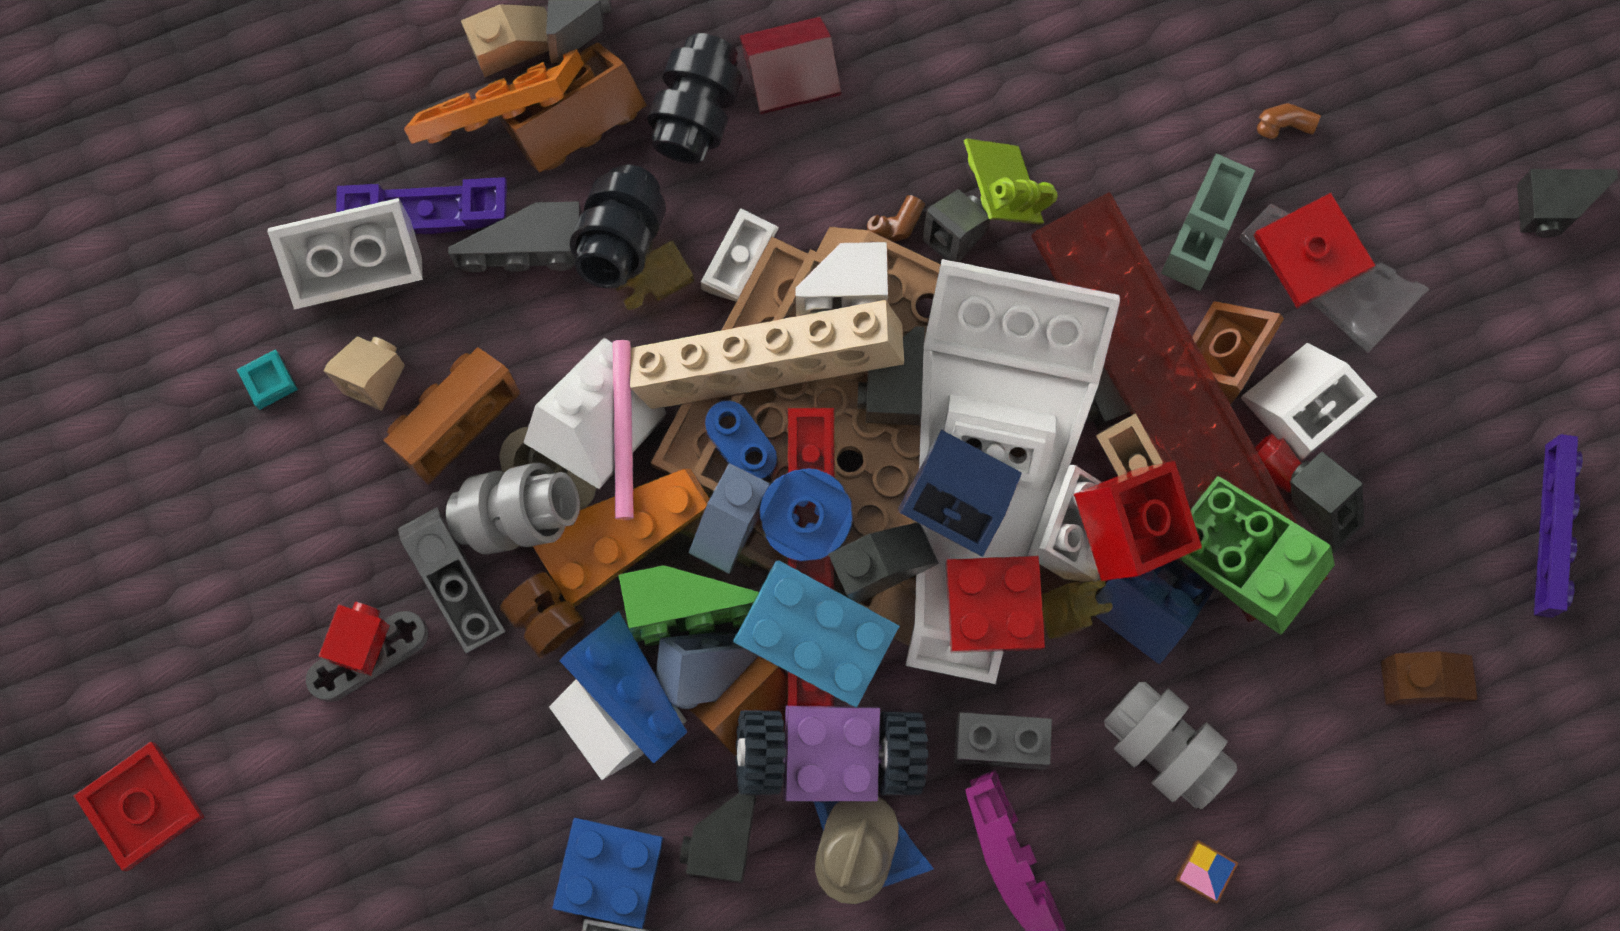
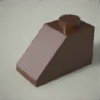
[1381,651,1478,705]

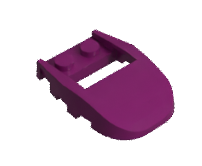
[965,769,1067,931]

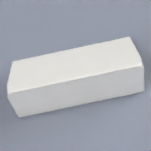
[701,208,779,302]

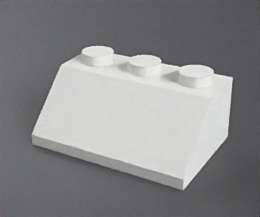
[268,198,423,309]
[524,338,666,489]

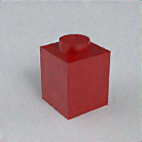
[319,602,390,676]

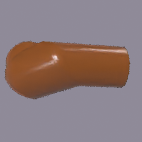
[1257,103,1321,139]
[867,195,925,242]

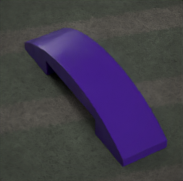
[336,177,507,234]

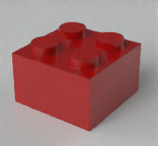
[1074,461,1202,581]

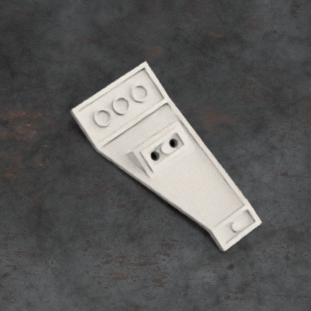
[906,259,1120,684]

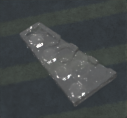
[1239,204,1429,353]

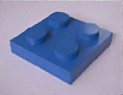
[552,818,664,929]

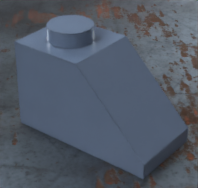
[689,463,770,574]
[656,630,758,709]

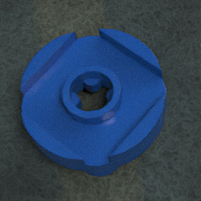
[760,468,853,561]

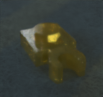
[615,240,695,310]
[1041,580,1113,639]

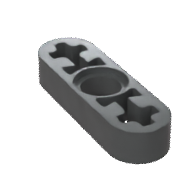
[306,611,428,702]

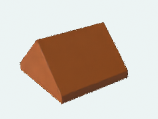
[1171,301,1284,407]
[688,656,788,757]

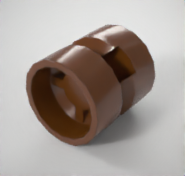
[500,572,585,658]

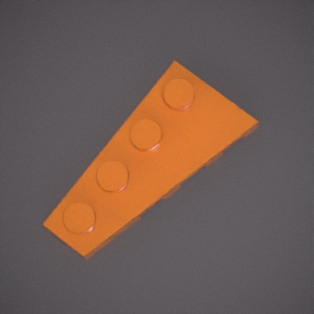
[404,49,584,144]
[533,469,710,606]

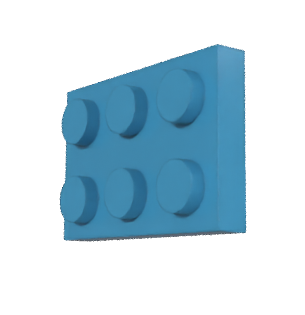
[733,560,899,708]

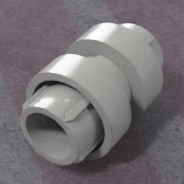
[446,463,580,554]
[1104,682,1238,809]

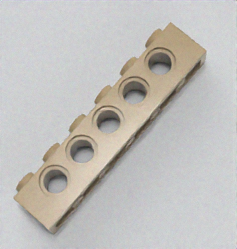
[630,300,904,409]

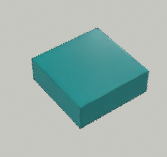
[236,349,298,410]

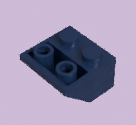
[898,429,1022,557]
[1087,560,1214,665]

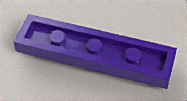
[1534,434,1583,618]

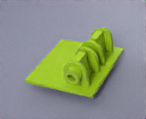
[963,139,1058,224]

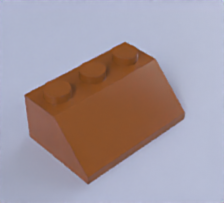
[497,42,647,173]
[383,347,521,485]

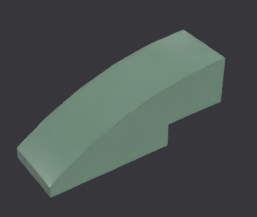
[1161,153,1255,291]

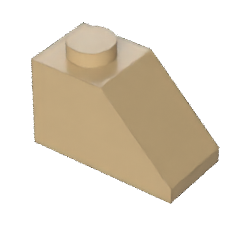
[461,4,549,77]
[324,336,405,411]
[1096,413,1163,476]

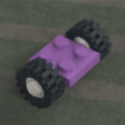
[735,706,928,801]

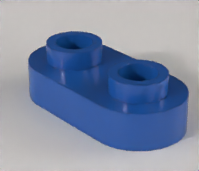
[705,401,777,481]

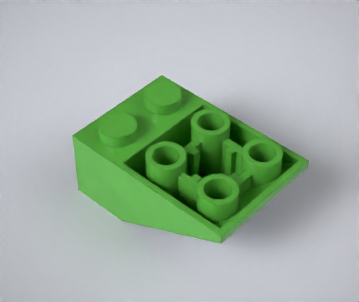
[1179,476,1335,635]
[619,565,759,646]

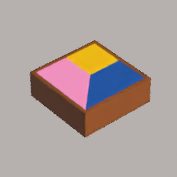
[1174,840,1238,904]

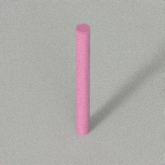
[613,340,634,520]

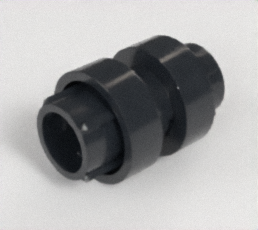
[647,33,743,164]
[569,165,666,289]

